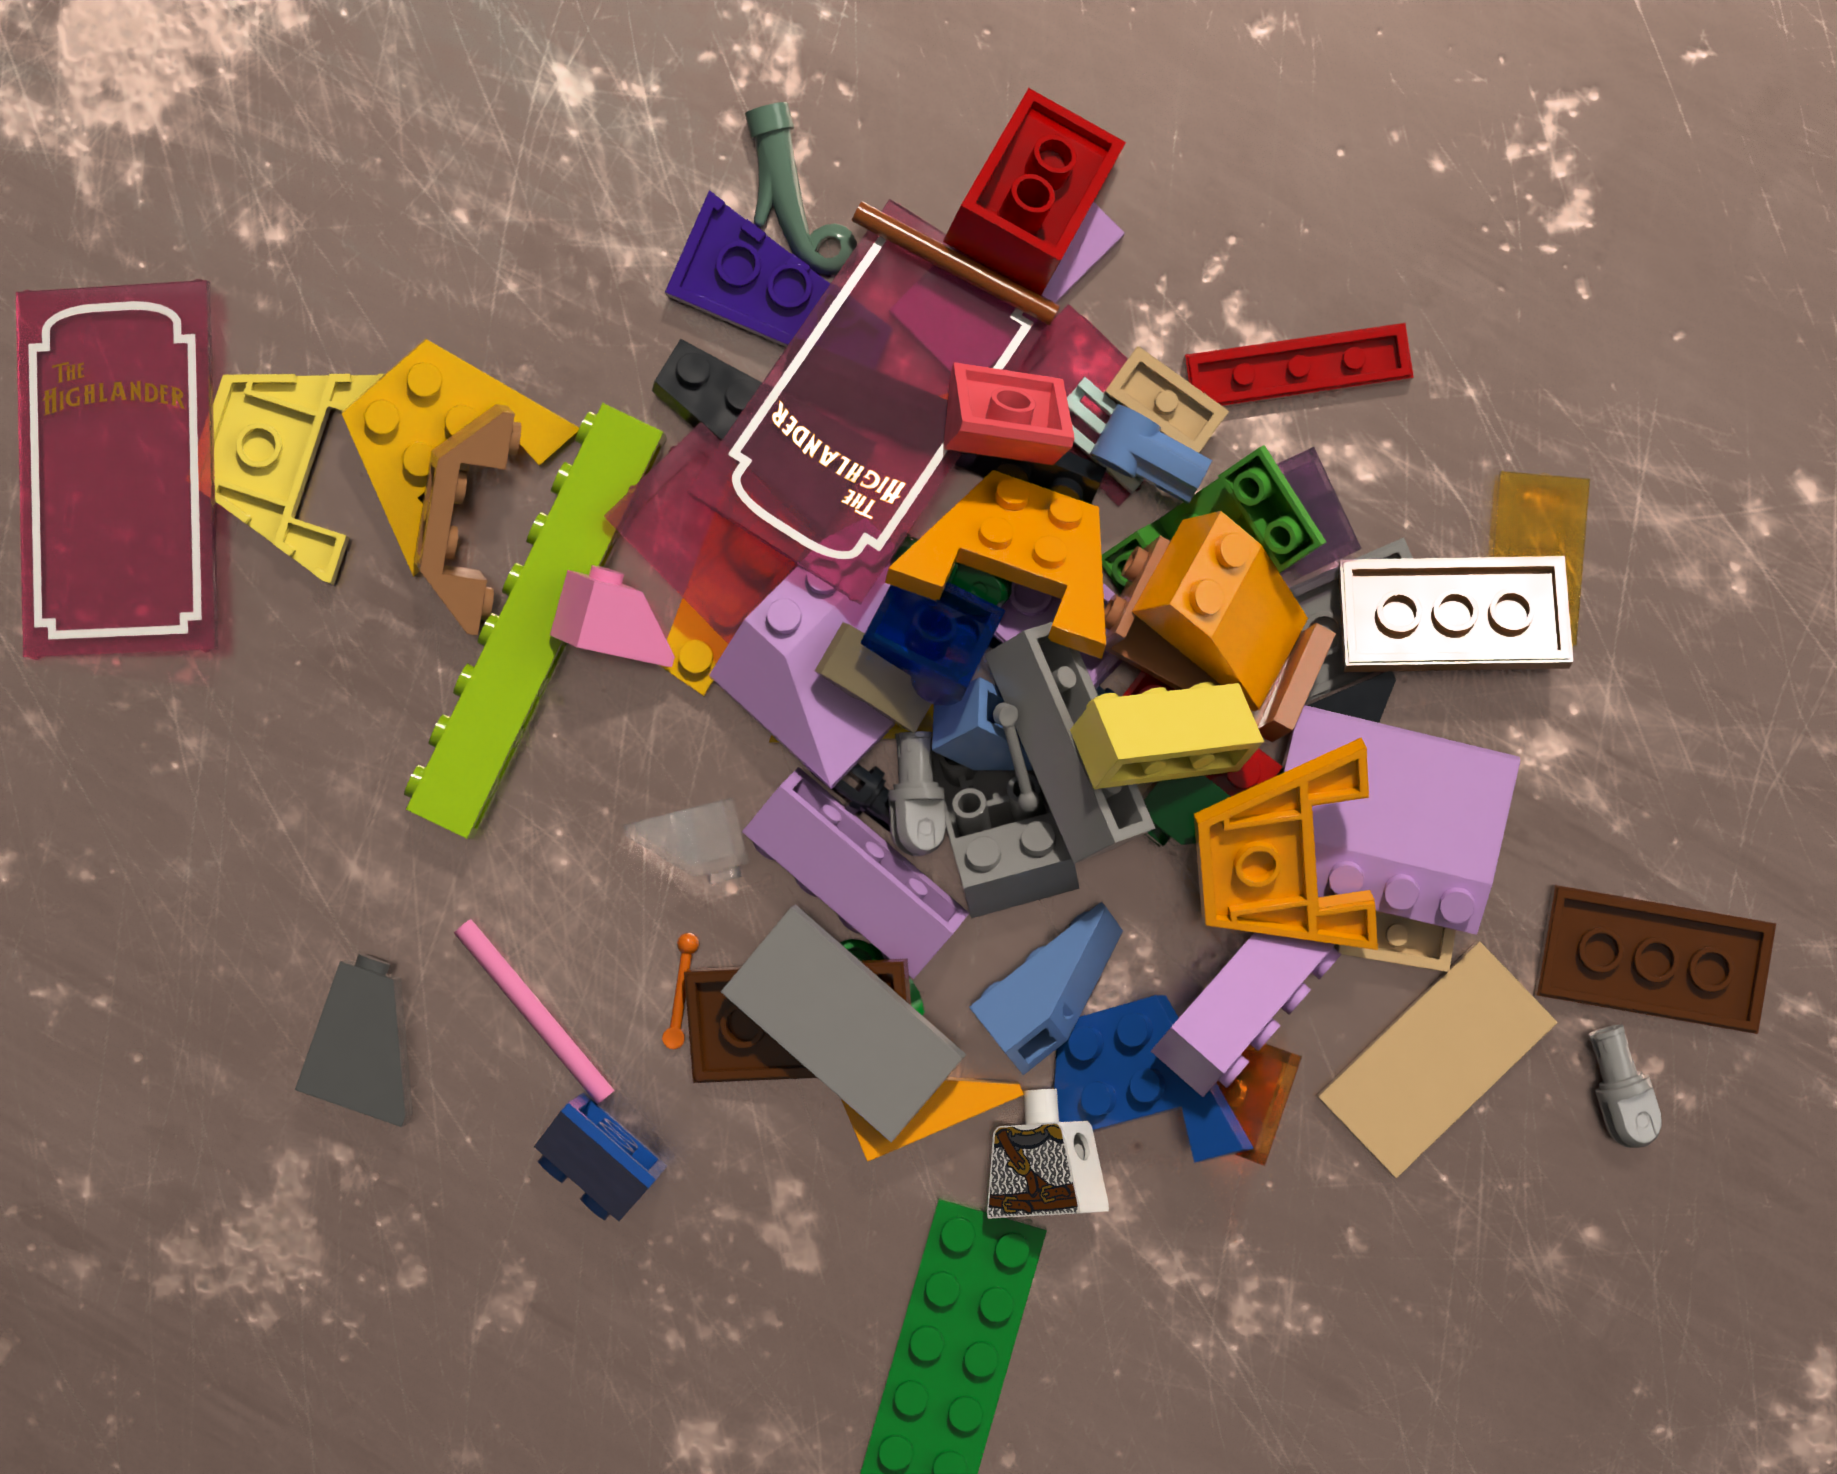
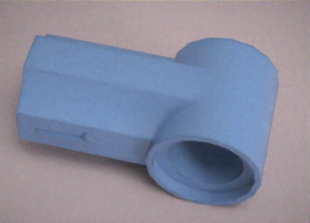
[1090,404,1212,504]

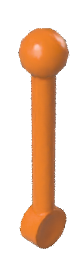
[662,933,699,1049]

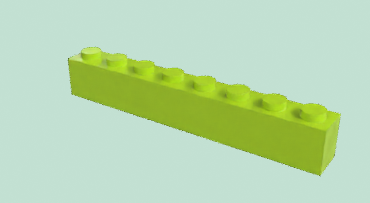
[404,403,667,839]

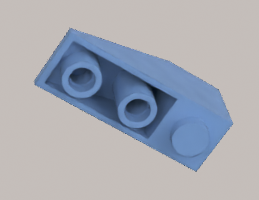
[969,901,1123,1075]

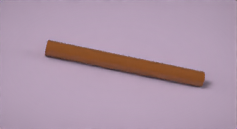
[852,202,1060,326]

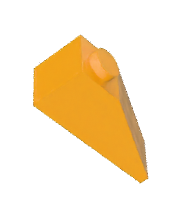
[841,1077,1024,1162]

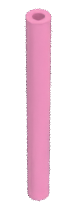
[454,919,615,1105]

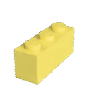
[1070,682,1264,789]

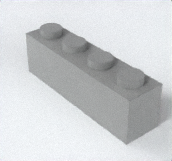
[984,622,1155,864]

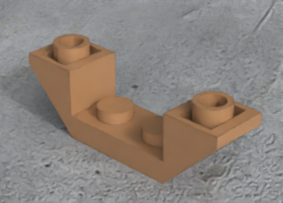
[414,404,521,635]

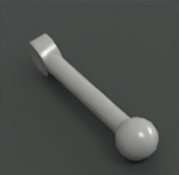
[993,702,1040,812]

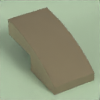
[815,622,942,734]

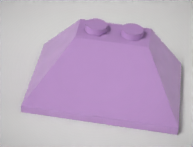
[709,519,987,789]

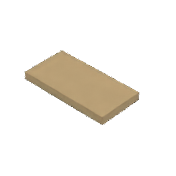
[1316,941,1558,1178]

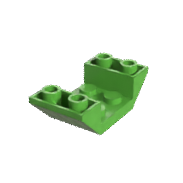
[1102,445,1326,593]

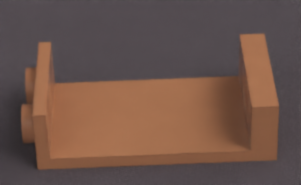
[1104,535,1336,742]

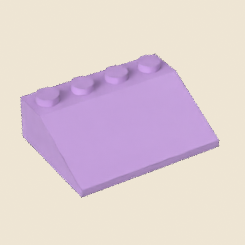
[1279,705,1520,935]

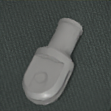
[888,731,946,856]
[1588,1024,1662,1148]

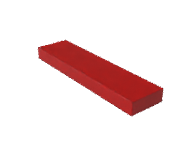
[1183,323,1414,407]

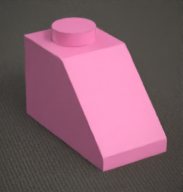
[550,565,675,668]

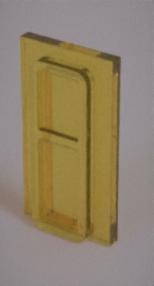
[1492,471,1590,646]

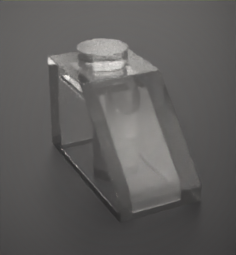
[623,797,751,885]

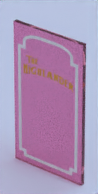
[687,199,1054,605]
[16,279,219,660]

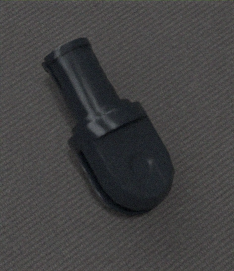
[810,763,891,833]

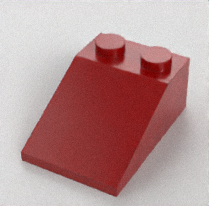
[943,88,1126,295]

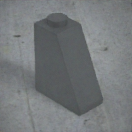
[295,954,413,1127]

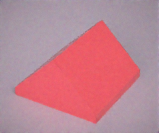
[943,362,1075,465]

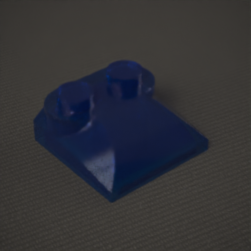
[860,582,1006,706]

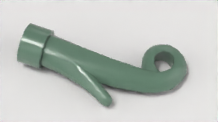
[745,102,857,276]

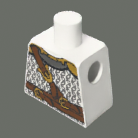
[987,1089,1109,1219]

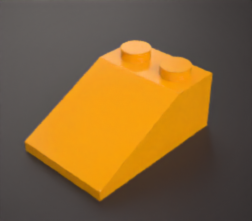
[1132,511,1308,711]

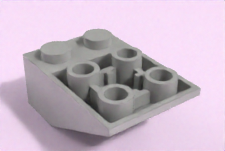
[931,743,1080,918]

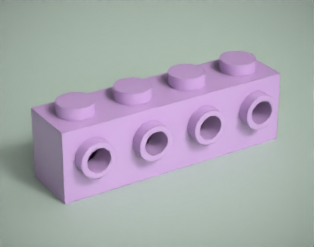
[742,767,969,979]
[1151,933,1341,1097]

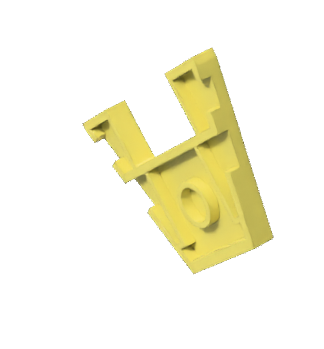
[188,374,384,585]

